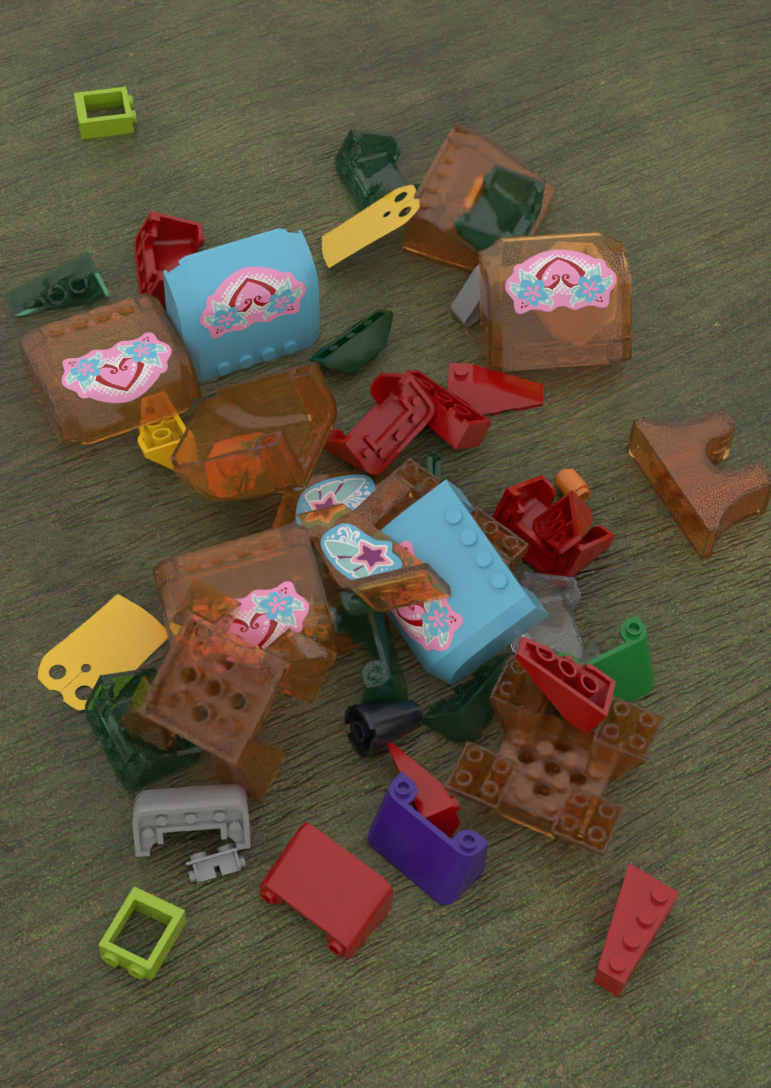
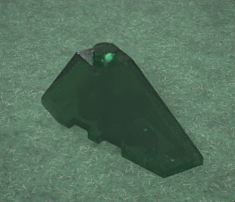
[4,251,110,316]
[421,652,516,743]

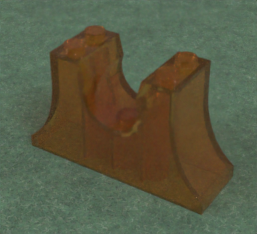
[627,409,771,561]

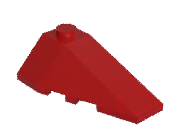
[447,363,544,416]
[387,742,461,838]

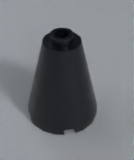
[344,700,423,758]

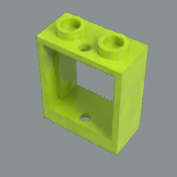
[74,87,137,140]
[99,886,186,981]

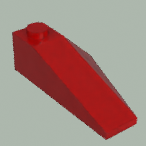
[533,490,593,554]
[514,637,616,734]

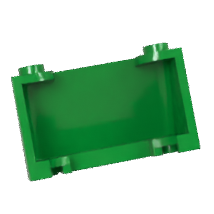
[540,615,654,729]

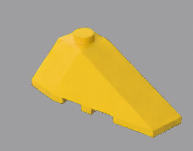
[138,391,198,470]

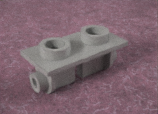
[185,843,246,884]

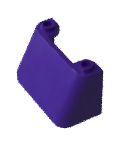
[368,772,489,905]

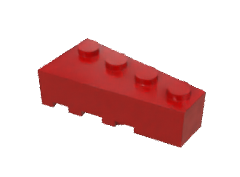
[405,370,492,449]
[593,863,679,997]

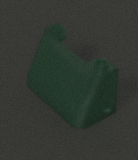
[334,129,430,217]
[454,164,546,260]
[333,590,409,704]
[85,667,203,790]

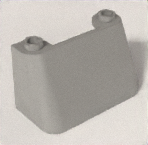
[132,784,251,857]

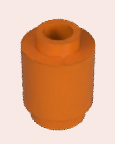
[555,468,591,502]

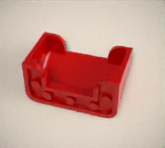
[134,211,205,307]
[317,372,435,475]
[490,475,615,585]
[259,823,393,960]

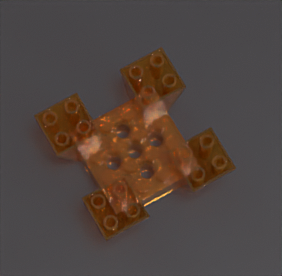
[118,578,338,802]
[444,654,664,857]

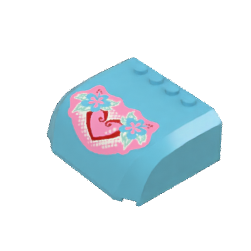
[163,228,320,382]
[369,479,549,686]

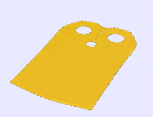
[322,185,420,268]
[38,594,172,710]

